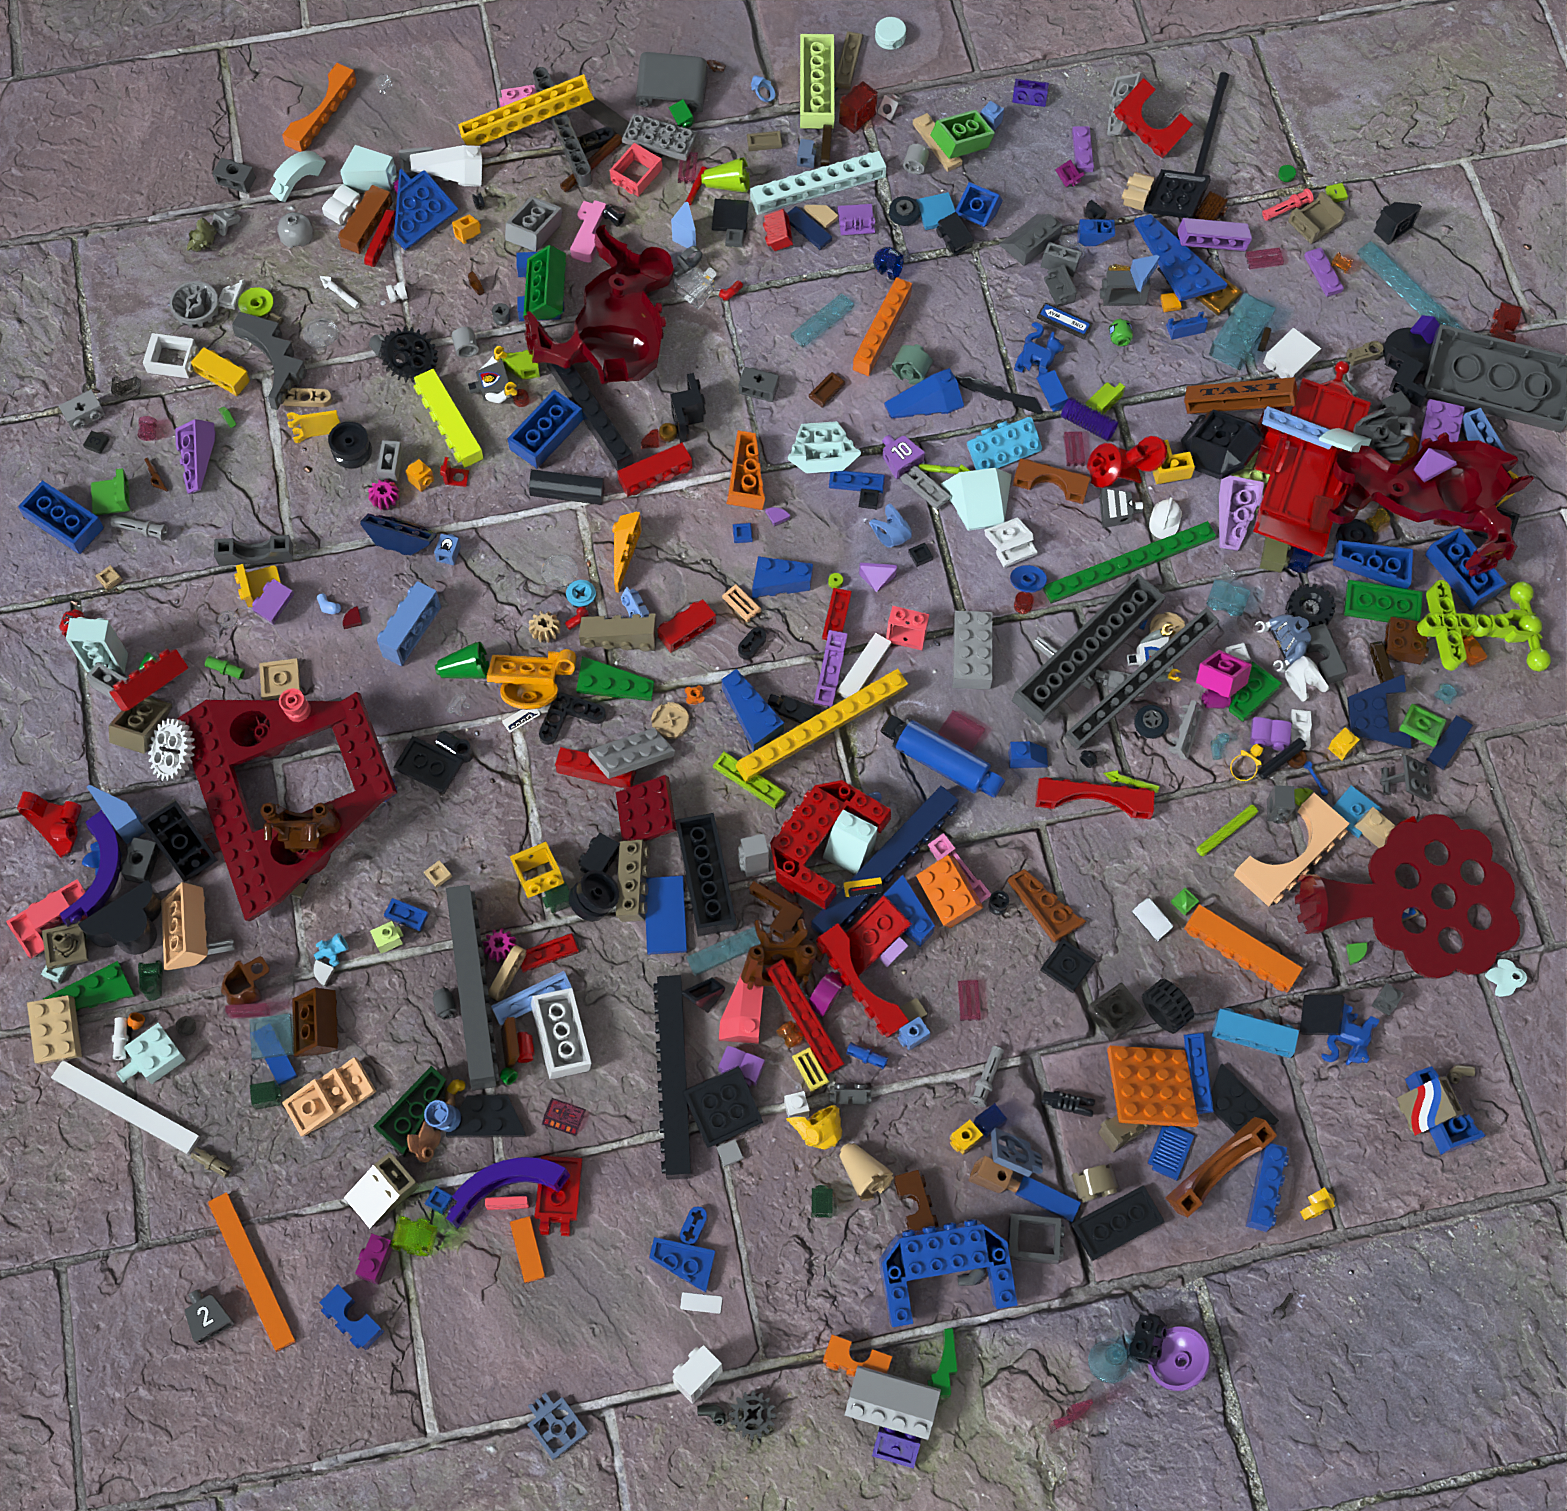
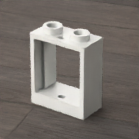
[143,333,199,378]

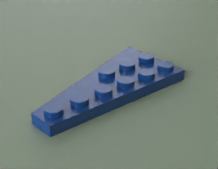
[1134,214,1228,301]

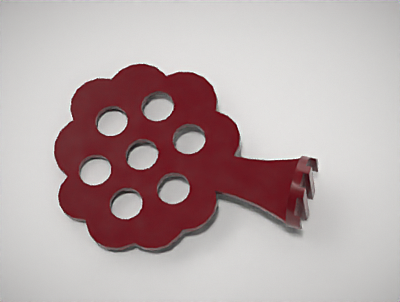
[1295,813,1520,979]

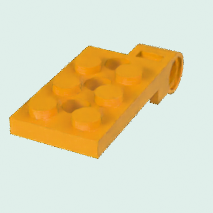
[487,649,577,685]

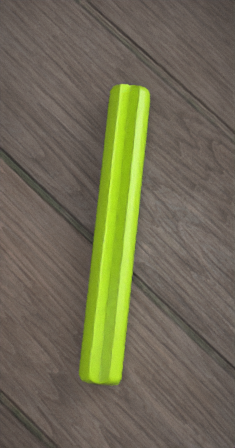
[1196,805,1258,856]

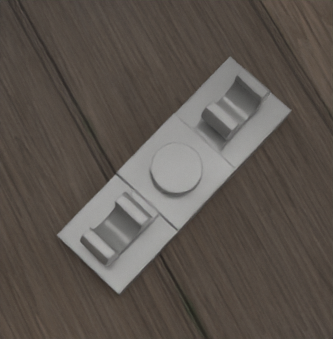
[1168,700,1203,760]

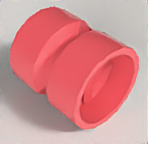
[279,688,311,722]

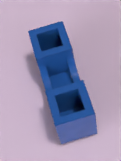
[319,1284,384,1350]

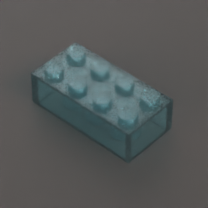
[1209,292,1276,371]

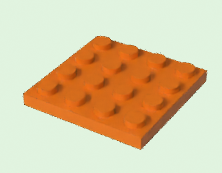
[1107,1045,1199,1127]

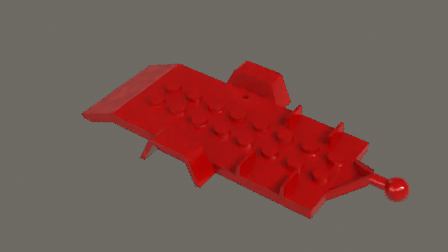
[1253,361,1371,557]

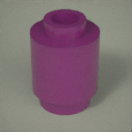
[1201,689,1231,709]

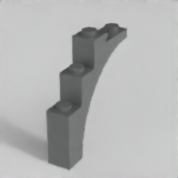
[232,312,307,410]

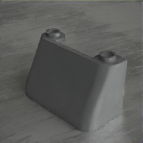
[636,52,708,112]

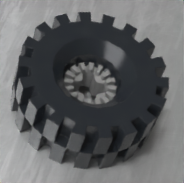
[1285,584,1336,628]

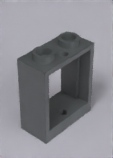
[1100,271,1150,306]
[1008,1214,1065,1264]

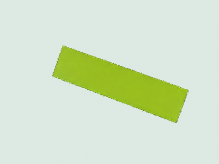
[713,751,786,809]

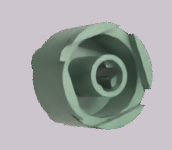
[891,344,933,385]

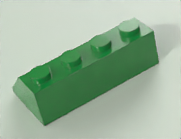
[523,245,566,320]

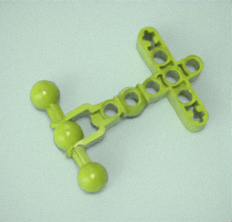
[1417,580,1551,672]

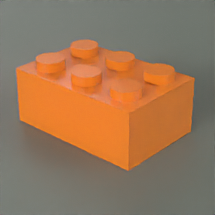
[916,855,984,928]

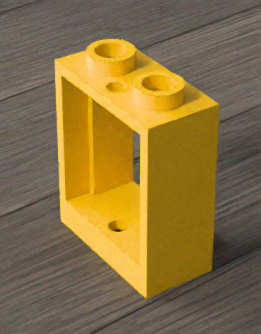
[510,842,564,898]

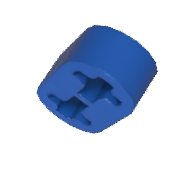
[680,1206,707,1246]

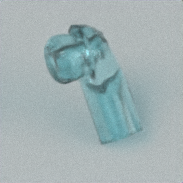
[1210,733,1229,760]

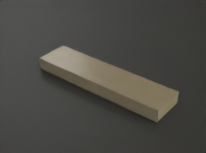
[834,31,863,90]

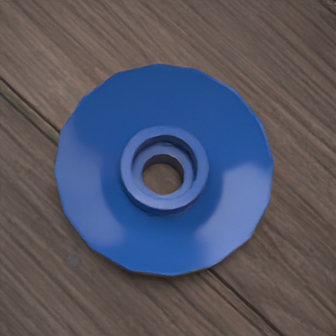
[1010,565,1047,592]

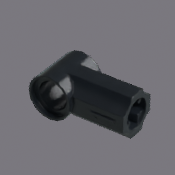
[435,730,474,763]

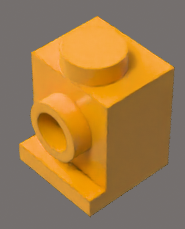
[452,214,481,244]

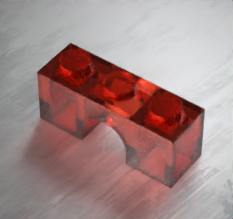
[1489,302,1522,343]

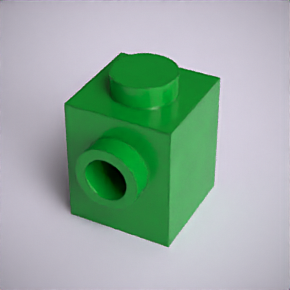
[668,99,695,129]

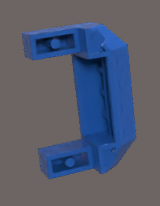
[879,1219,1018,1327]

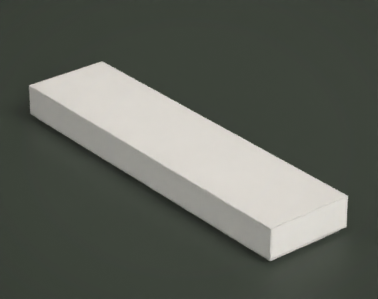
[837,633,891,698]

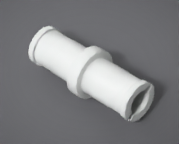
[112,1017,129,1060]

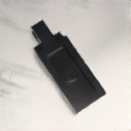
[768,694,821,724]

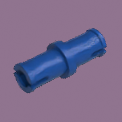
[846,1042,888,1070]

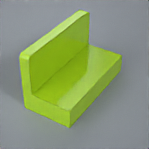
[1085,382,1125,415]

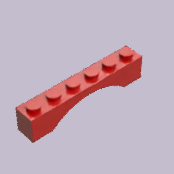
[1035,777,1155,820]
[816,924,909,1037]

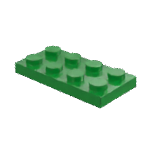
[1344,580,1423,623]

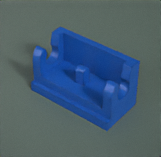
[1166,312,1208,340]
[1036,370,1068,412]

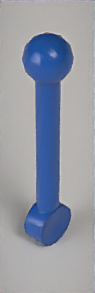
[1304,761,1328,796]

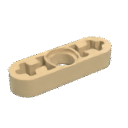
[283,388,332,407]
[488,945,526,1001]

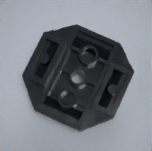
[1181,409,1263,480]

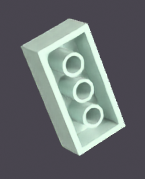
[66,617,128,674]

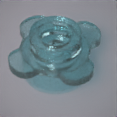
[1434,683,1457,705]

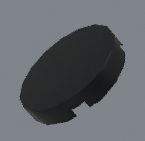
[1336,519,1374,544]

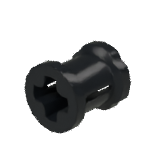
[602,204,626,227]

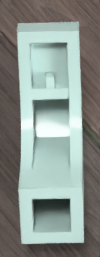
[270,151,326,202]

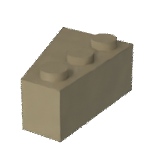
[1098,1114,1152,1153]

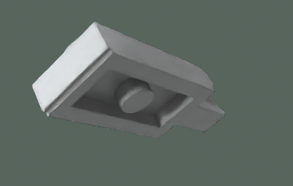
[1094,670,1146,697]

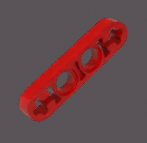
[364,209,396,267]

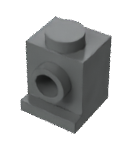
[1371,983,1404,1016]

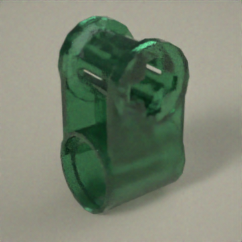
[138,960,163,1001]

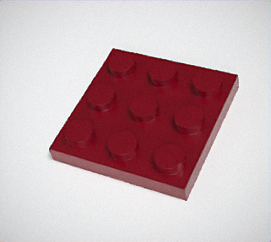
[615,775,677,842]

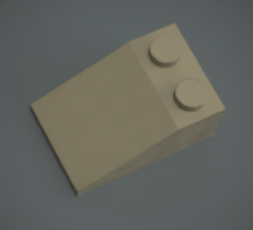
[109,696,172,754]

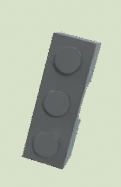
[1307,624,1347,684]

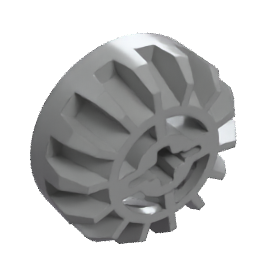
[170,281,220,328]

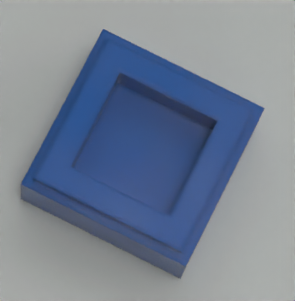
[733,523,752,543]
[424,1186,453,1215]

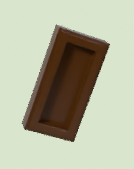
[809,372,845,408]

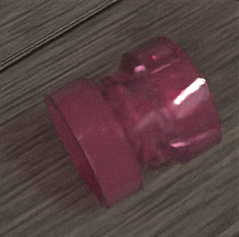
[137,416,157,441]

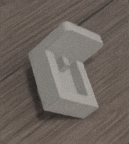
[212,208,241,236]

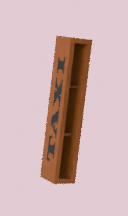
[1184,377,1298,414]

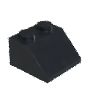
[1374,202,1422,245]

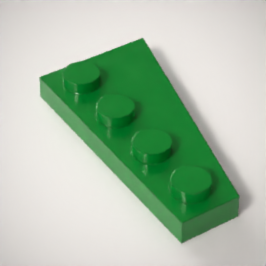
[576,656,654,701]
[43,961,135,1012]

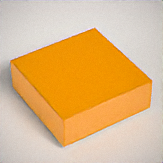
[1160,293,1182,312]

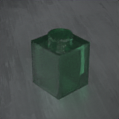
[542,882,571,913]
[250,1081,283,1110]
[811,1185,833,1218]

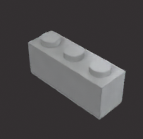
[738,834,769,877]

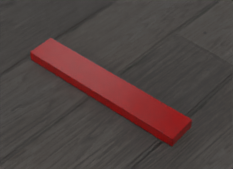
[765,959,844,1075]

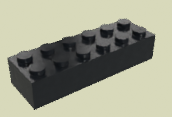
[675,813,737,937]

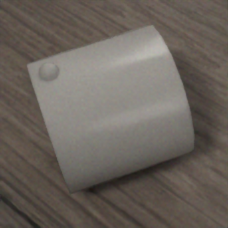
[903,144,929,175]
[451,327,479,358]

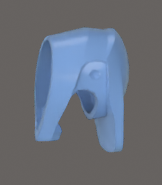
[869,503,912,548]

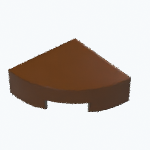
[468,271,485,296]

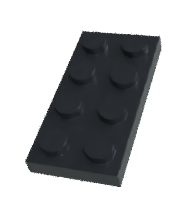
[1071,1185,1165,1262]

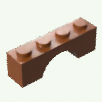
[1013,458,1091,504]

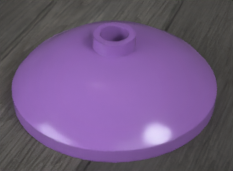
[1148,1326,1210,1391]

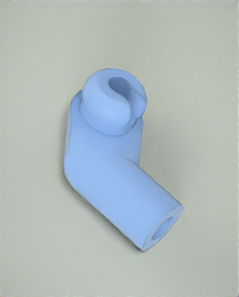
[317,593,341,614]

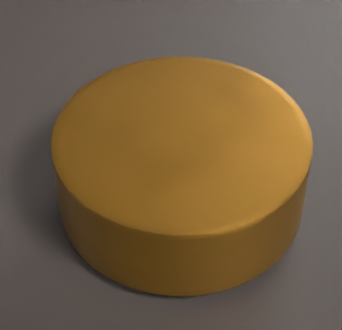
[659,423,677,442]

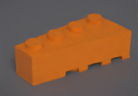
[726,430,765,510]

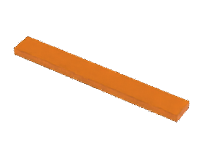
[208,1192,296,1352]

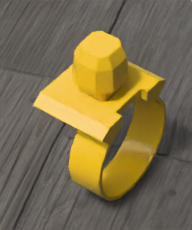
[1230,744,1263,781]
[1300,1187,1335,1221]

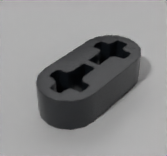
[738,627,766,660]

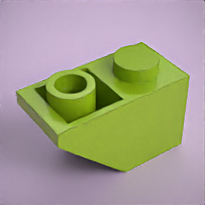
[501,350,540,380]

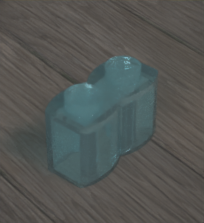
[1206,580,1250,616]

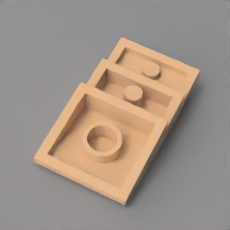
[282,1057,377,1137]

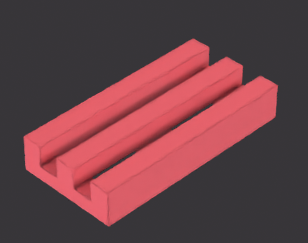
[485,1196,529,1210]

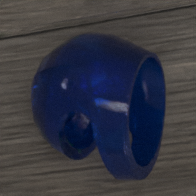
[873,247,904,280]

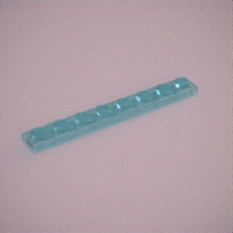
[1357,241,1464,330]

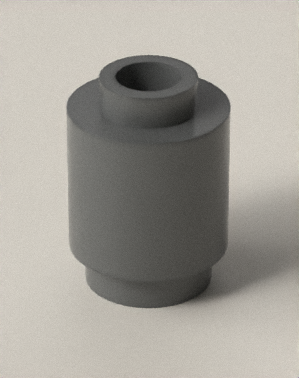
[369,334,394,360]
[432,988,457,1020]

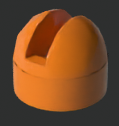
[127,1012,145,1030]

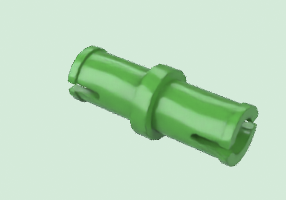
[205,656,245,680]

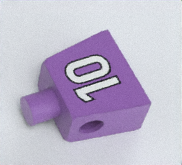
[882,434,925,479]

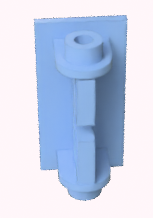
[621,587,650,618]

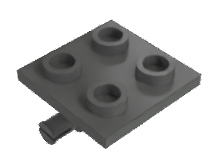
[1380,755,1431,802]

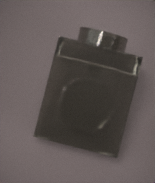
[111,376,141,401]

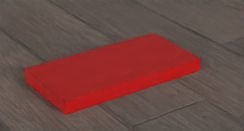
[846,895,912,977]

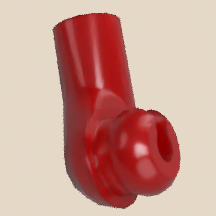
[719,280,743,301]

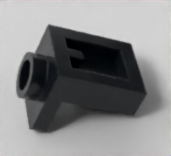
[1085,199,1107,220]

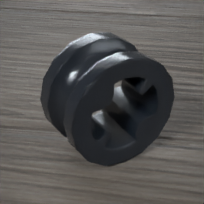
[472,192,485,210]

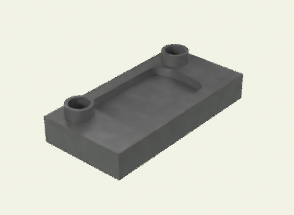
[1422,324,1567,433]

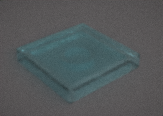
[249,1014,294,1060]

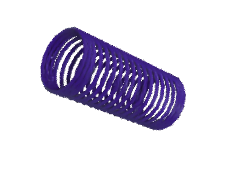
[1061,397,1118,442]

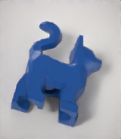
[1014,322,1064,377]
[1321,1003,1379,1065]

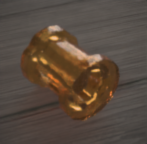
[1331,252,1354,274]

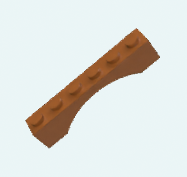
[1165,1117,1277,1218]

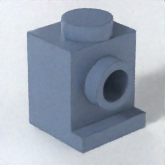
[797,139,817,168]

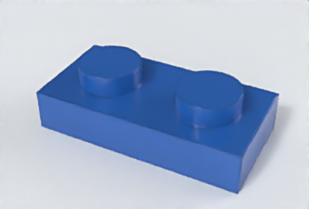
[384,898,429,932]

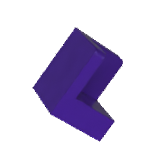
[1410,315,1440,344]

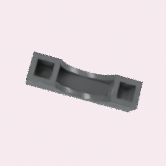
[214,535,293,566]

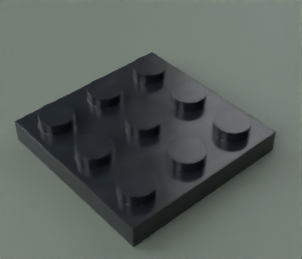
[1144,169,1211,219]
[682,1066,763,1148]

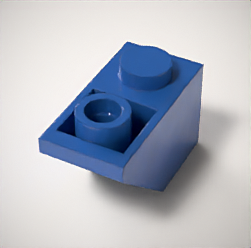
[1077,219,1115,246]

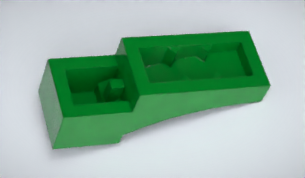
[927,1328,957,1398]

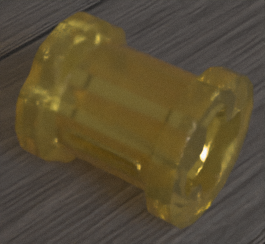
[1365,509,1390,532]

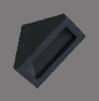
[682,977,725,1013]

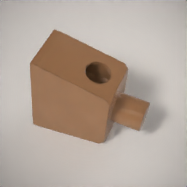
[968,1156,1020,1193]

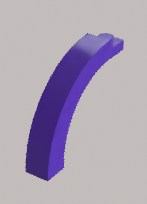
[60,810,121,927]
[446,1157,570,1229]

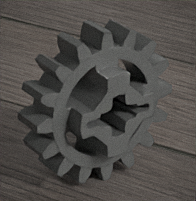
[729,1391,776,1440]

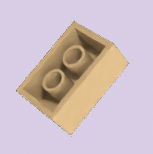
[27,995,82,1064]

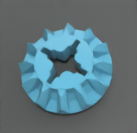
[566,580,596,607]

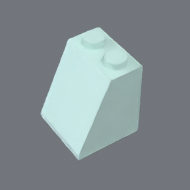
[340,145,398,193]
[823,810,878,875]

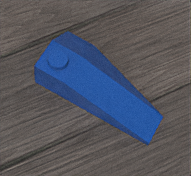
[884,368,964,418]

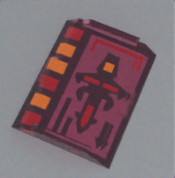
[542,1098,586,1136]

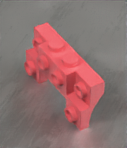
[6,879,87,959]

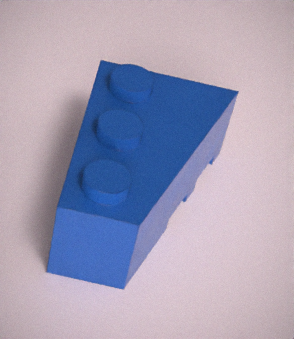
[884,875,935,947]

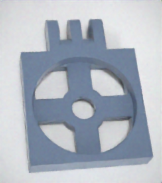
[991,1128,1043,1177]
[527,1393,588,1461]

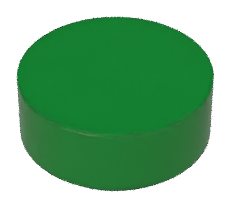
[1278,165,1296,182]

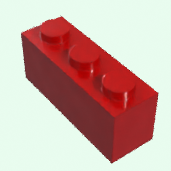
[657,599,716,653]

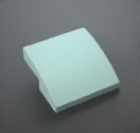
[1319,428,1371,452]

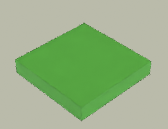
[1399,704,1447,747]

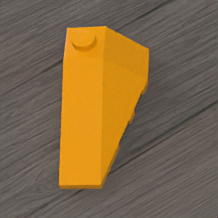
[612,511,642,593]

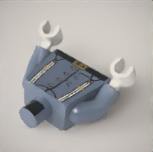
[1255,614,1311,673]

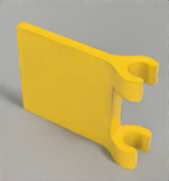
[287,410,340,443]

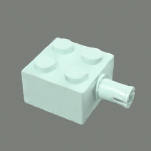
[116,1023,186,1084]

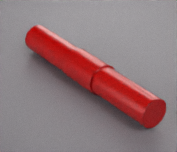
[685,166,707,205]

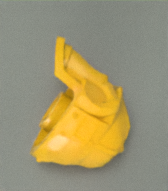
[786,1105,842,1150]

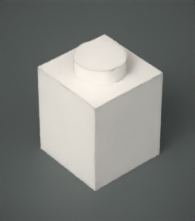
[784,1091,809,1118]

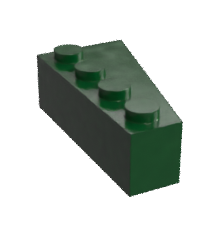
[373,1066,447,1158]

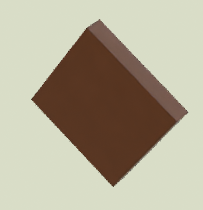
[501,1017,520,1068]

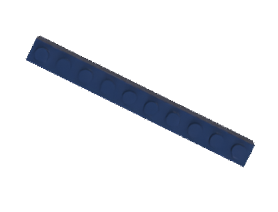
[811,786,958,935]

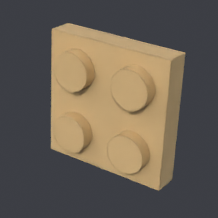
[259,658,301,700]

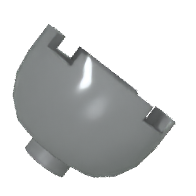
[277,212,313,248]

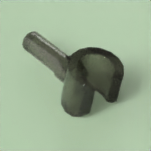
[1272,1293,1293,1320]

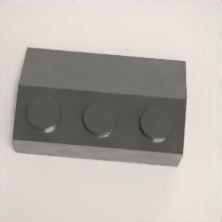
[1000,214,1063,266]

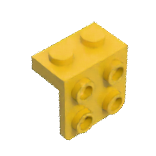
[234,564,281,608]

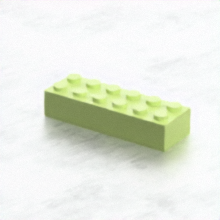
[800,34,834,129]

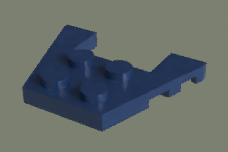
[1347,675,1411,749]

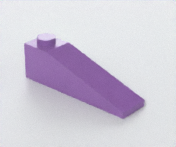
[175,419,216,494]

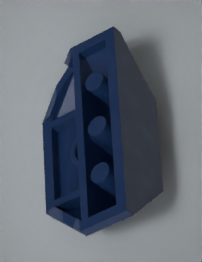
[360,513,437,556]

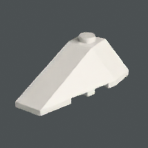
[410,145,482,187]

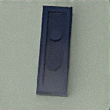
[787,206,832,250]
[1427,715,1473,770]

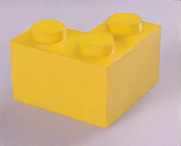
[1152,439,1195,484]

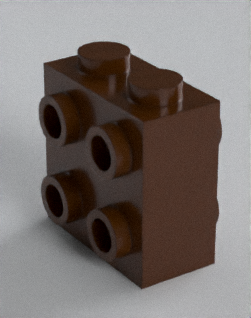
[1384,617,1430,665]

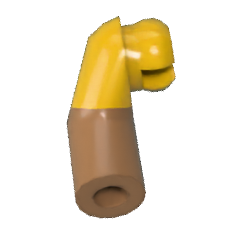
[445,1079,465,1107]

